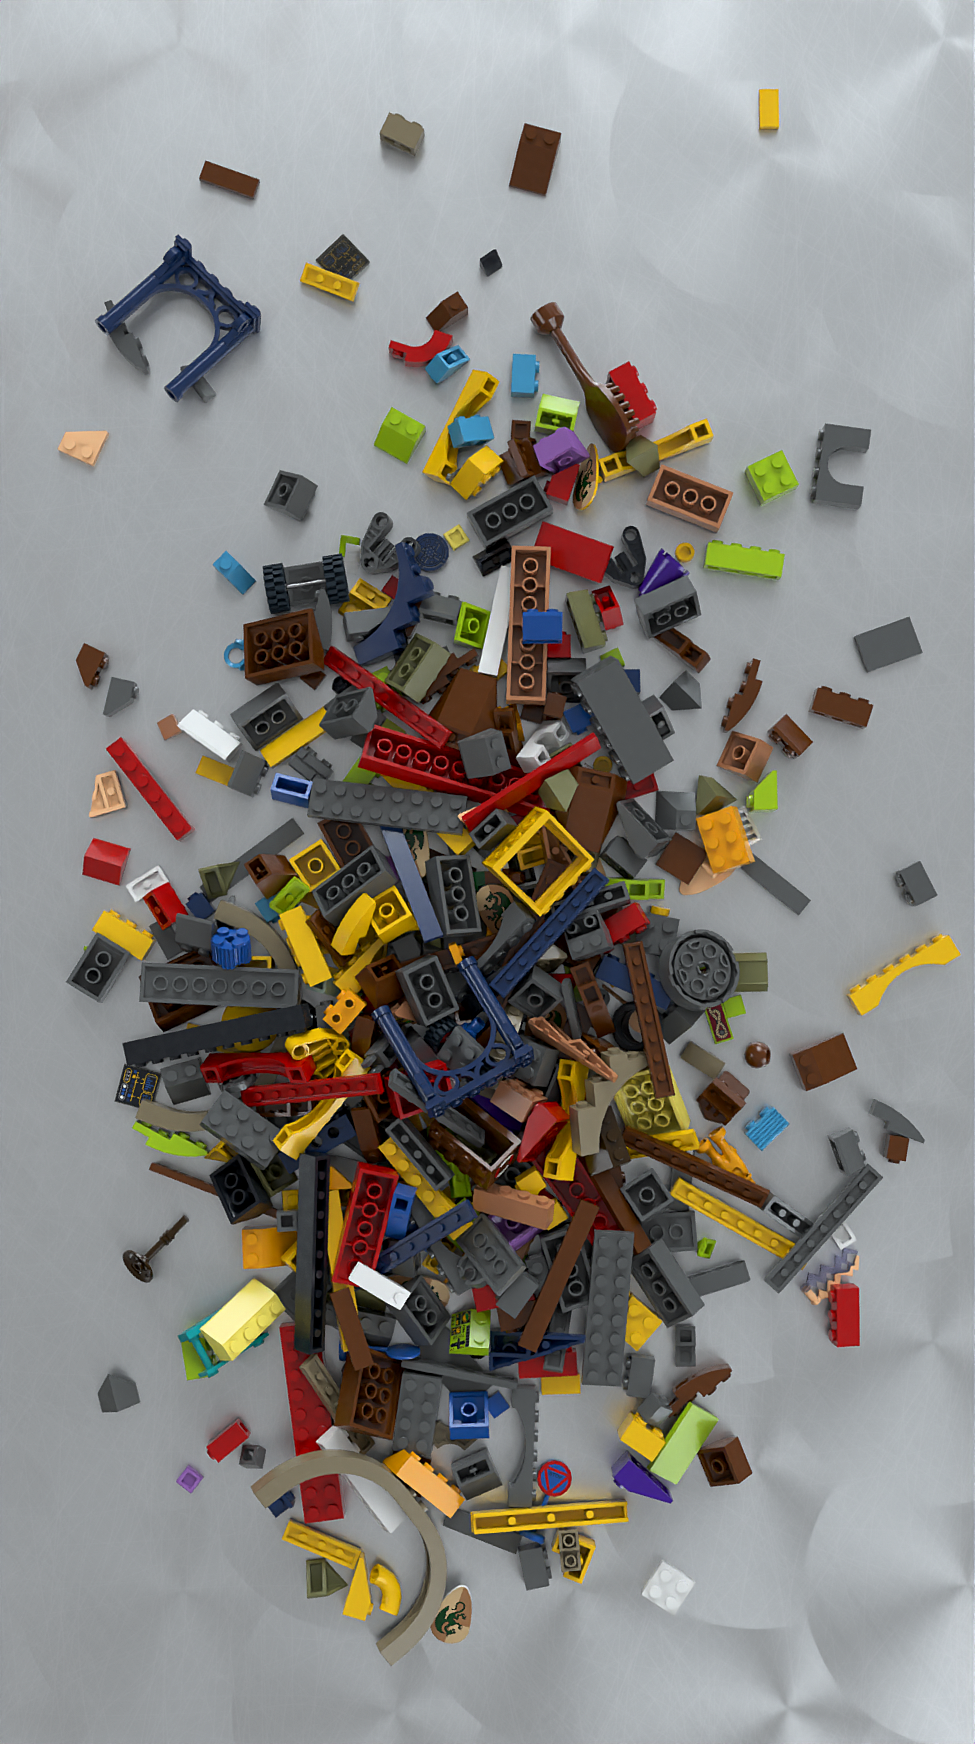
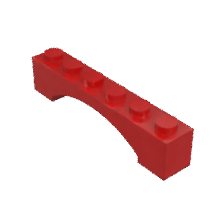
[106,737,195,842]
[200,1053,317,1083]

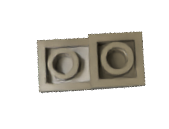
[680,1041,726,1079]
[558,1529,581,1572]

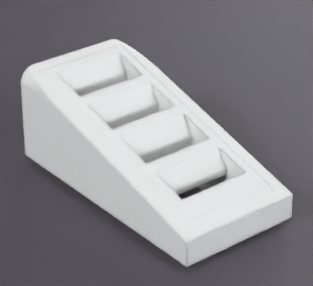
[738,806,762,846]

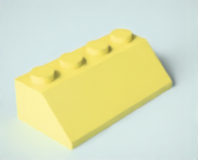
[199,1278,286,1361]

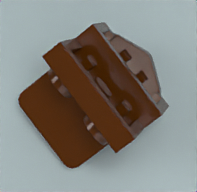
[499,437,550,486]
[696,1071,750,1126]

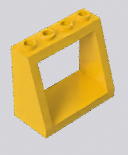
[482,807,595,916]

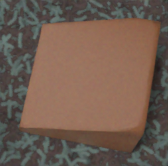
[157,714,183,740]

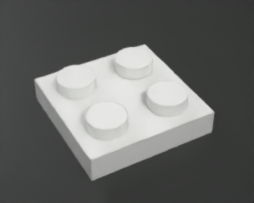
[641,1559,695,1616]

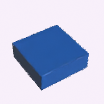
[488,1390,510,1419]

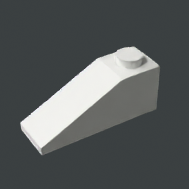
[348,1261,411,1310]

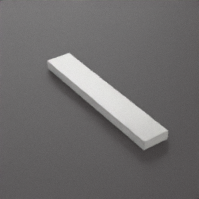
[478,566,511,678]

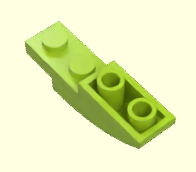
[606,877,665,900]
[132,1120,210,1157]

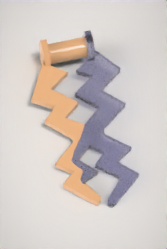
[800,1248,859,1305]

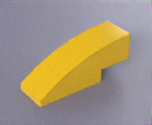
[331,893,377,955]

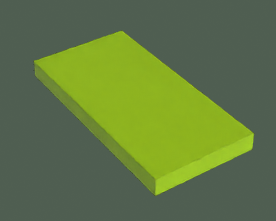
[646,1402,719,1485]

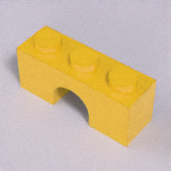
[514,1165,568,1231]

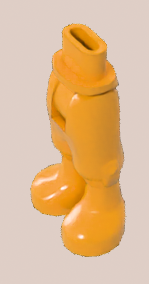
[695,1126,755,1183]

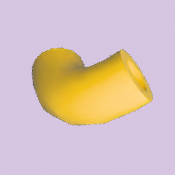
[369,1564,402,1616]

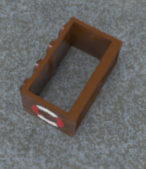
[427,1097,522,1191]

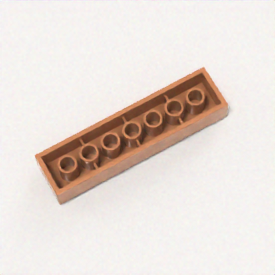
[506,546,551,705]

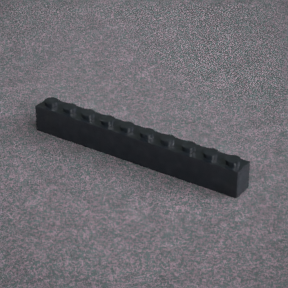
[122,1003,313,1068]
[294,1151,330,1355]

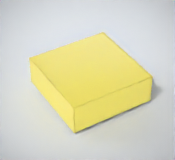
[443,524,470,551]

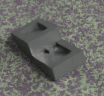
[675,1326,696,1367]

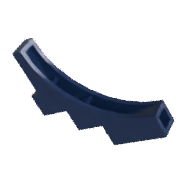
[353,542,434,666]

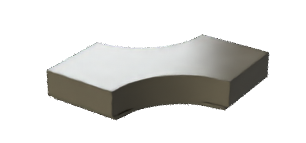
[433,1420,477,1450]

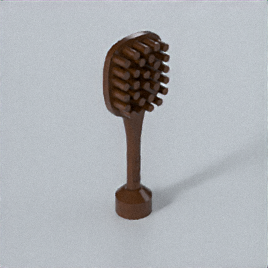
[530,302,640,453]

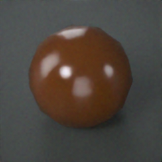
[744,1042,771,1069]

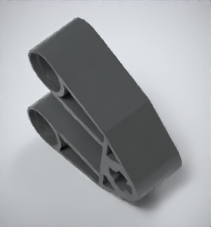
[361,512,421,574]

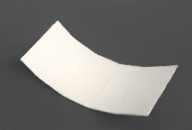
[344,543,361,575]

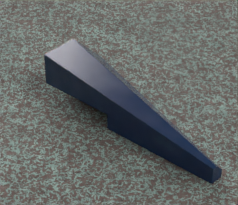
[489,1328,586,1371]

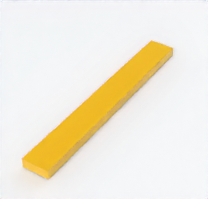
[669,1177,807,1270]

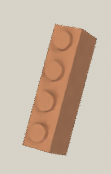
[473,1183,555,1230]

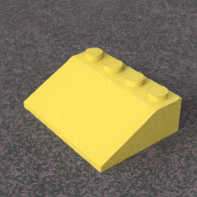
[614,1066,691,1135]

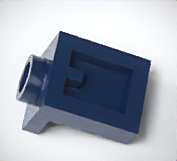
[268,1490,295,1518]

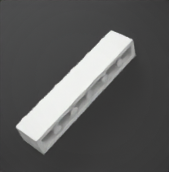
[316,1425,407,1534]

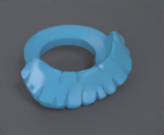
[224,639,245,671]

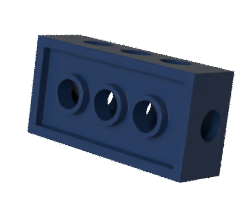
[278,1110,357,1174]

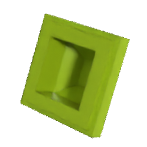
[697,1237,716,1259]

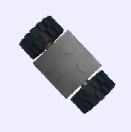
[424,1015,497,1091]

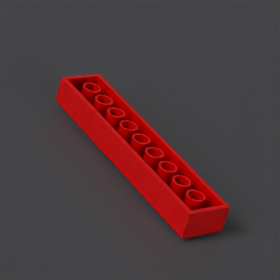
[358,725,550,817]
[279,1322,345,1524]

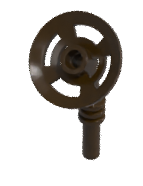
[123,1215,189,1283]

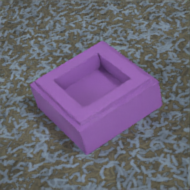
[176,1465,204,1493]

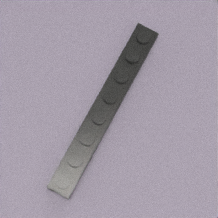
[763,1163,883,1294]

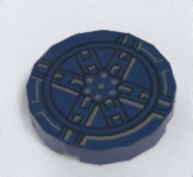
[412,533,449,572]

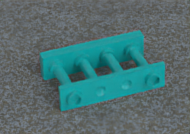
[177,1307,269,1378]

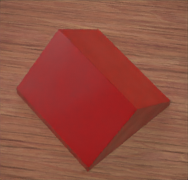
[82,838,131,886]

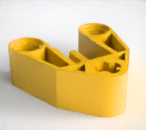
[285,1028,350,1080]

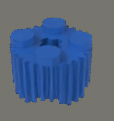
[211,927,252,970]

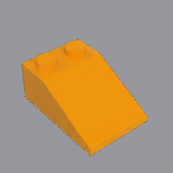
[242,1225,297,1269]

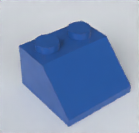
[449,1391,489,1440]

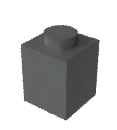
[637,1392,673,1428]

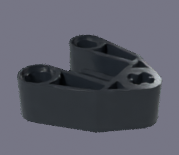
[604,526,646,589]

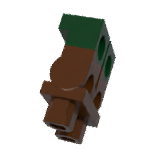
[473,868,526,891]

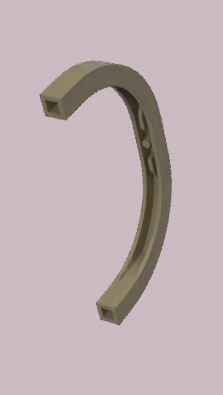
[135,900,302,1132]
[250,1449,447,1666]

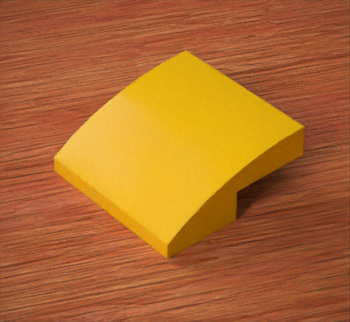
[338,578,392,616]

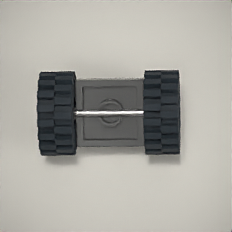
[263,553,350,614]

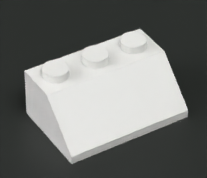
[177,709,243,763]

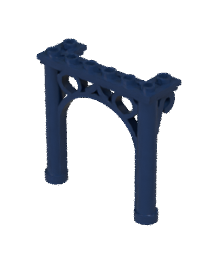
[95,234,261,402]
[371,956,534,1119]

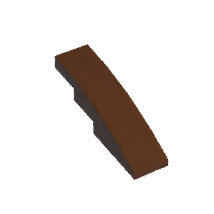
[256,1100,337,1117]

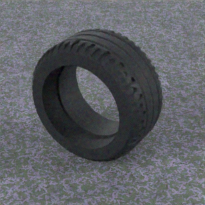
[612,1001,664,1052]

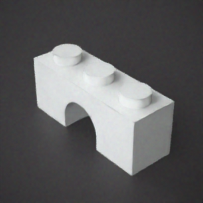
[516,720,569,773]

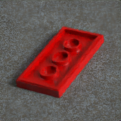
[534,521,614,583]

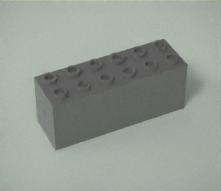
[570,656,674,784]

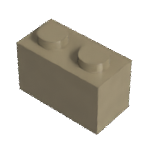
[380,112,425,156]

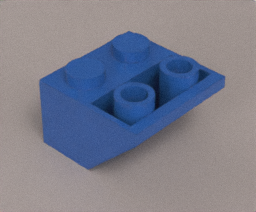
[523,609,563,644]

